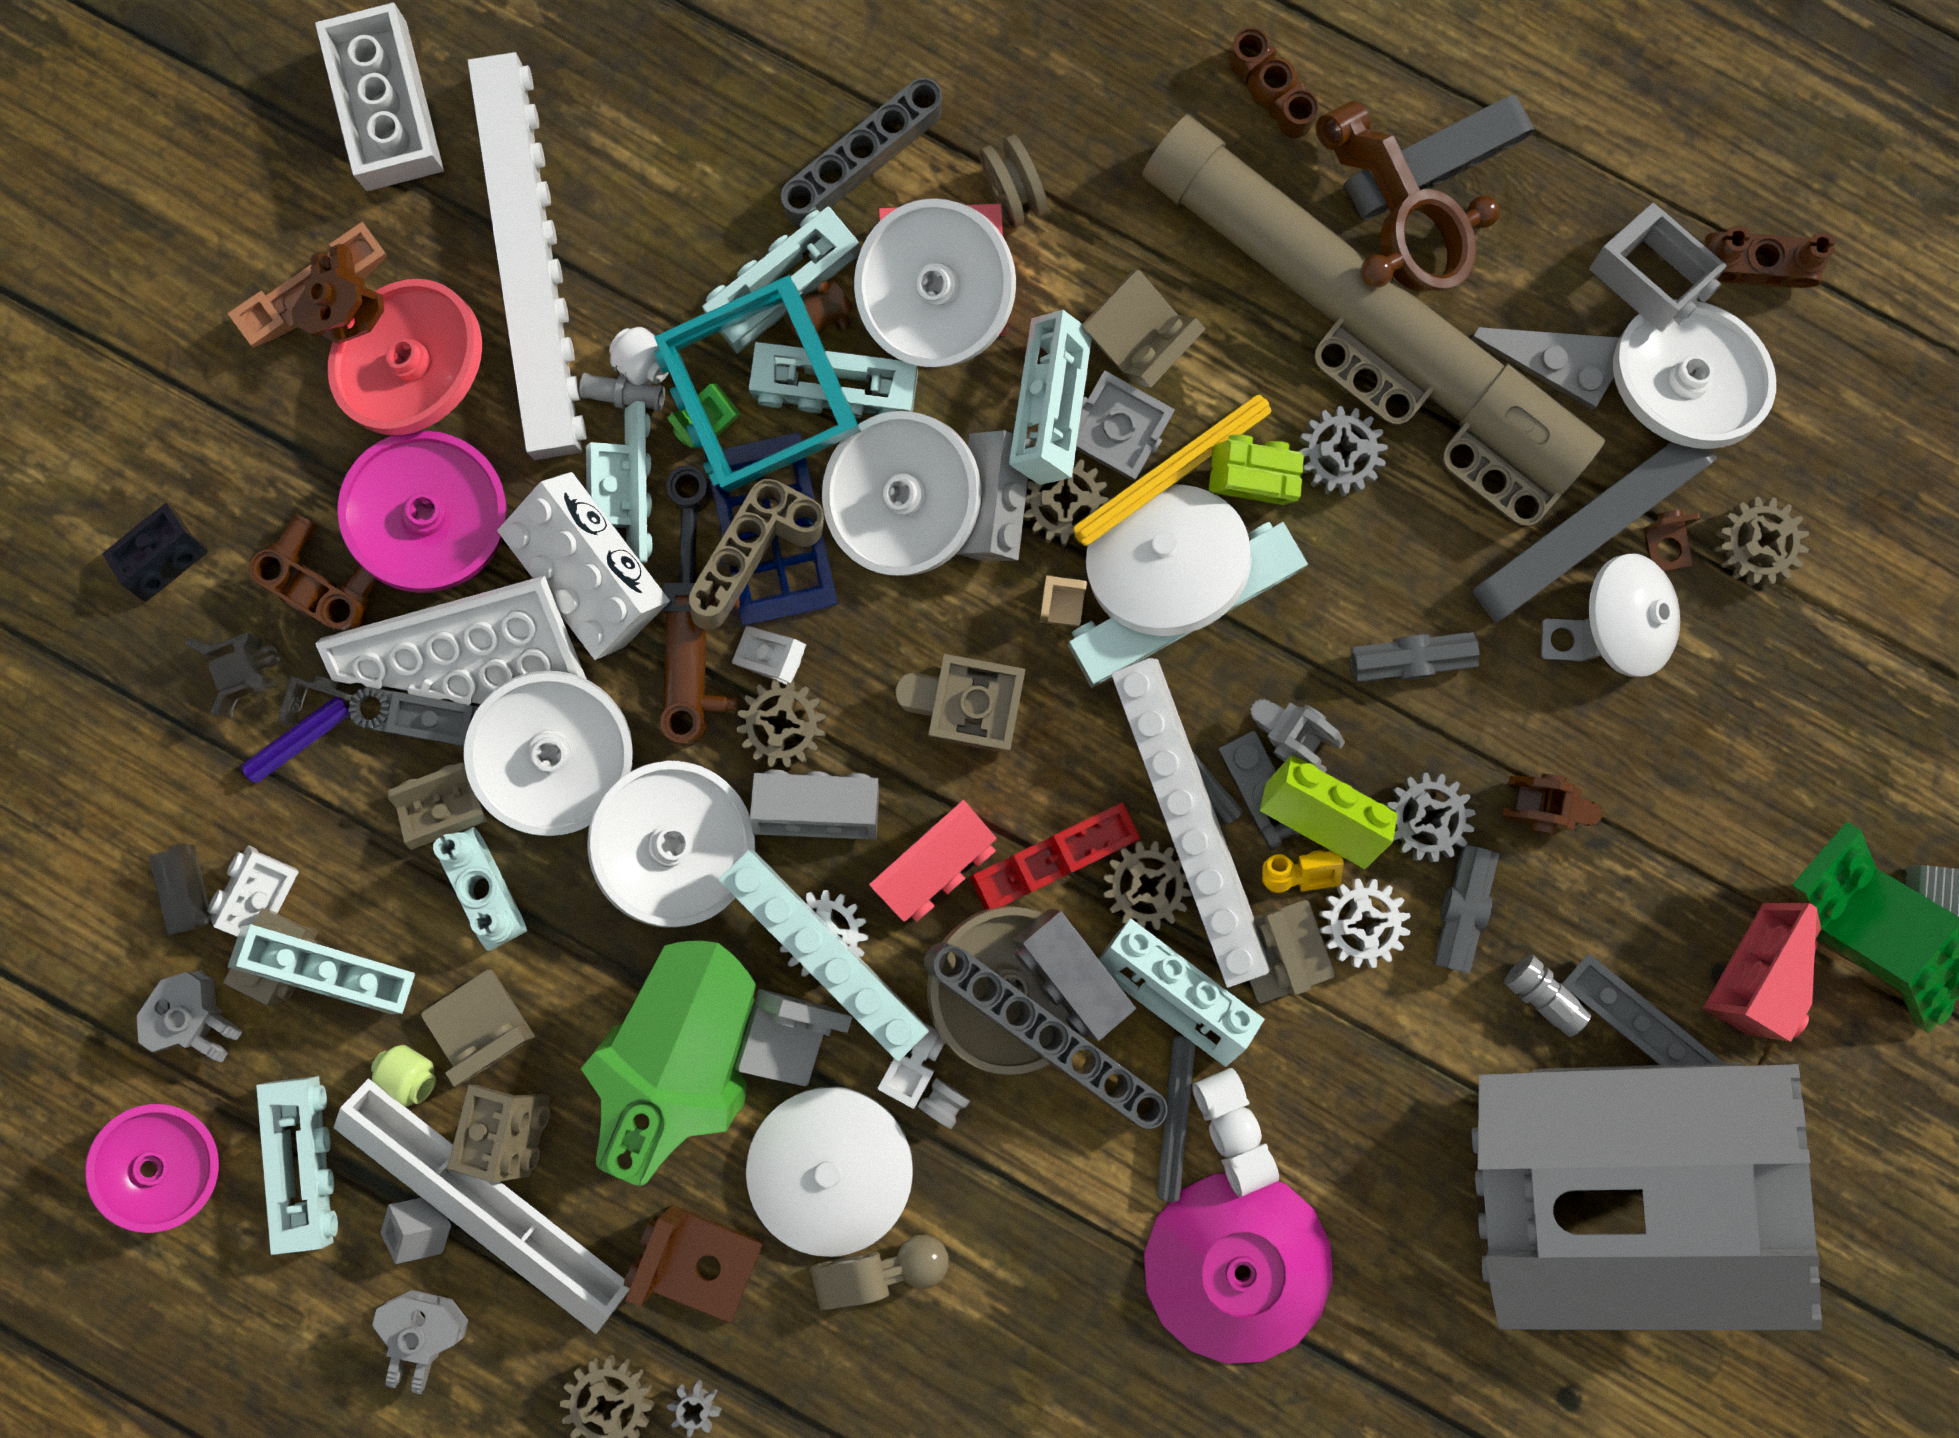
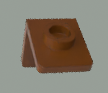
[1643,510,1701,572]

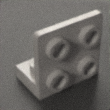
[735,989,852,1086]

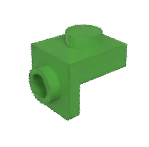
[667,383,742,449]

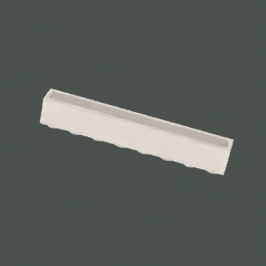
[1111,658,1273,988]
[334,1079,630,1334]

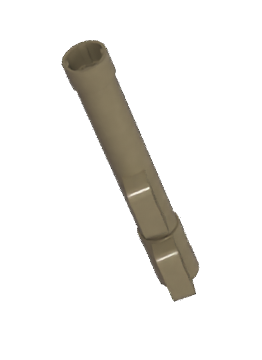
[1142,114,1605,525]

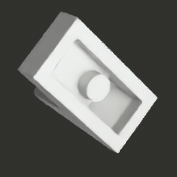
[732,626,806,685]

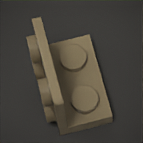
[1082,270,1205,388]
[421,969,535,1087]
[447,1085,550,1182]

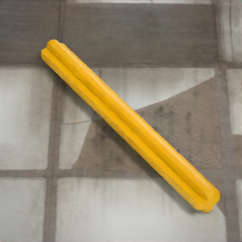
[1073,395,1271,546]

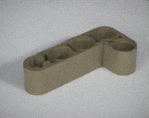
[689,479,824,630]

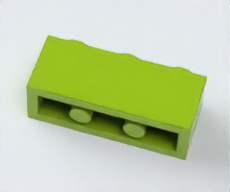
[1260,754,1398,869]

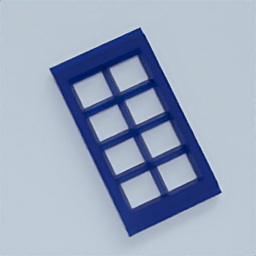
[705,432,838,626]

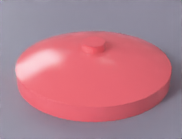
[328,279,482,435]

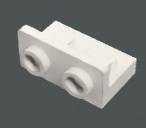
[208,845,299,937]

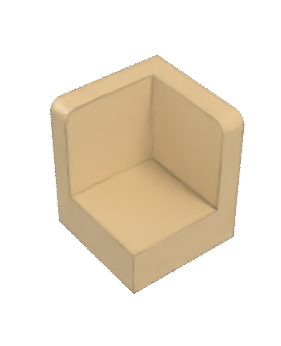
[1039,576,1087,628]

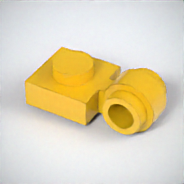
[1262,850,1344,893]

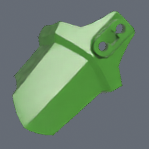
[581,941,756,1186]

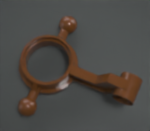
[1316,101,1500,292]

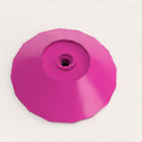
[1144,1173,1333,1364]

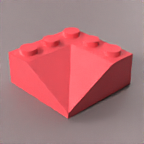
[1702,903,1821,1042]

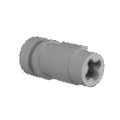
[1504,954,1591,1037]

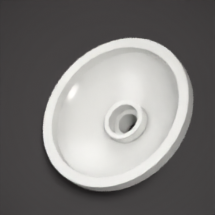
[1589,554,1680,677]

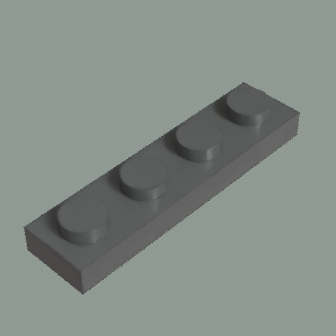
[1562,953,1724,1065]

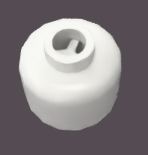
[609,327,669,385]

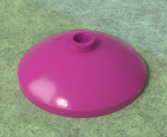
[84,1104,219,1233]

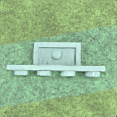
[586,401,652,565]

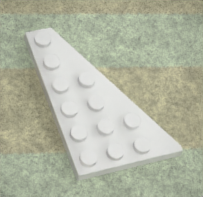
[315,576,587,705]

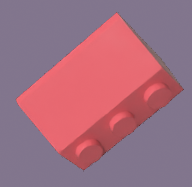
[869,799,997,923]

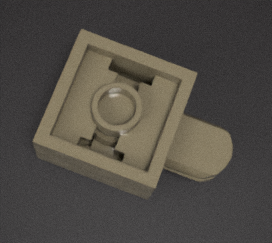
[896,654,1026,754]

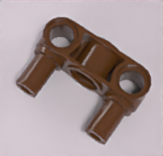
[1704,225,1835,288]
[249,513,378,632]

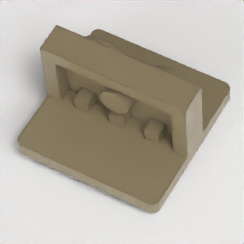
[1249,900,1335,1003]

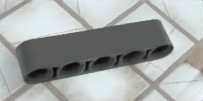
[781,78,942,226]
[1344,94,1535,221]

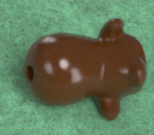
[785,278,854,339]

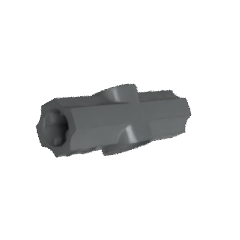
[1350,632,1480,683]
[1433,845,1500,974]

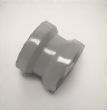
[918,1078,970,1129]

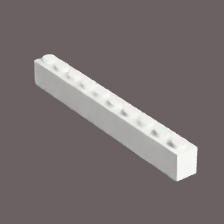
[468,52,587,460]

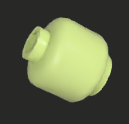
[371,1045,436,1107]

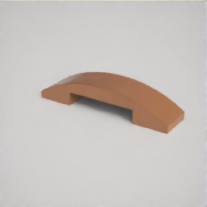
[227,222,387,348]

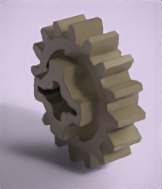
[1023,459,1109,547]
[1715,497,1809,586]
[737,679,827,768]
[1103,841,1192,930]
[560,1355,654,1438]

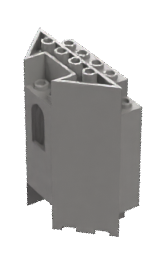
[1472,1062,1822,1330]

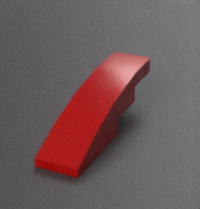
[969,802,1141,910]

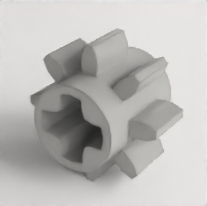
[667,1380,722,1437]

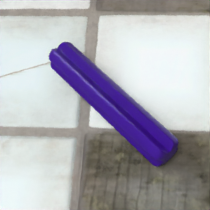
[241,697,350,783]

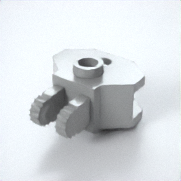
[1250,699,1345,772]
[137,971,243,1062]
[372,1290,468,1394]

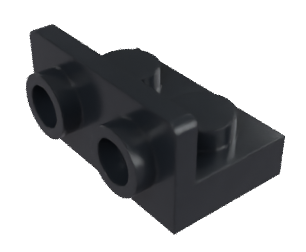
[102,503,208,602]

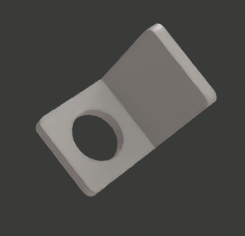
[1541,618,1602,662]

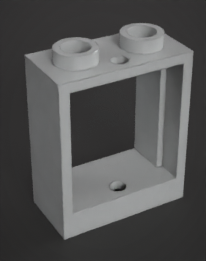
[1589,202,1727,333]

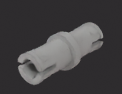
[579,373,665,411]

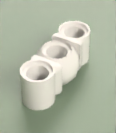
[1192,1068,1279,1198]

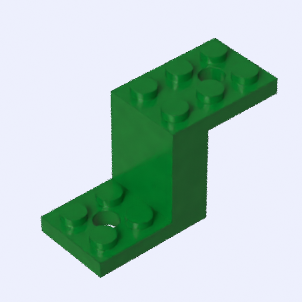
[1792,822,1959,1034]

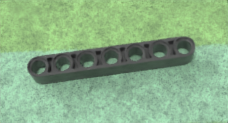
[1470,442,1718,623]
[924,943,1168,1129]

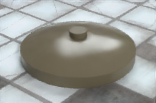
[927,906,1072,1075]

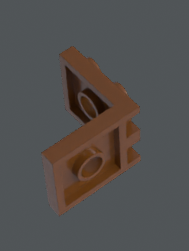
[623,1205,764,1323]

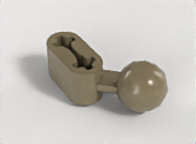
[810,1234,949,1310]

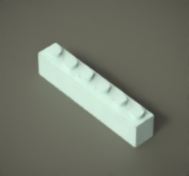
[1068,522,1308,688]
[718,850,929,1062]

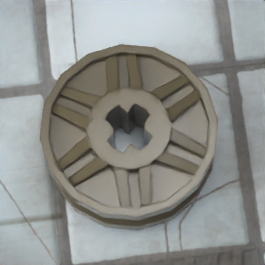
[979,134,1048,228]

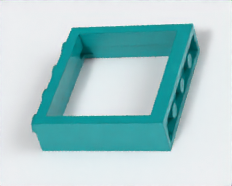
[654,275,861,492]

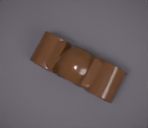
[1229,27,1319,138]

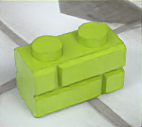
[1209,435,1304,505]

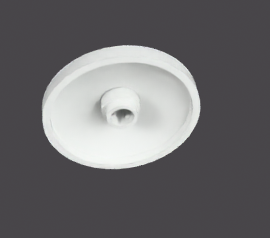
[854,199,1016,367]
[1613,300,1776,449]
[822,411,982,576]
[1086,484,1252,636]
[464,671,633,836]
[588,761,755,928]
[746,1087,913,1257]

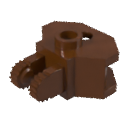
[292,243,385,344]
[1502,774,1603,836]

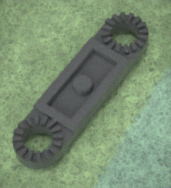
[348,688,478,746]

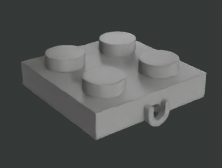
[1076,370,1175,482]

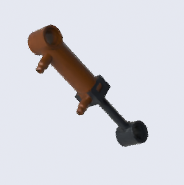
[660,465,740,746]

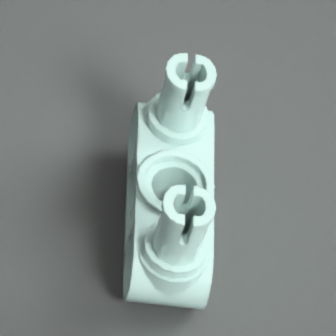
[433,827,527,951]

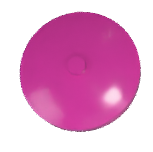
[338,431,507,593]

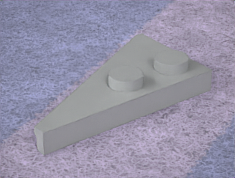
[1471,327,1619,410]

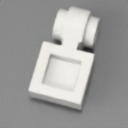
[878,1024,945,1109]

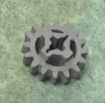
[1299,406,1388,497]
[1385,772,1476,862]

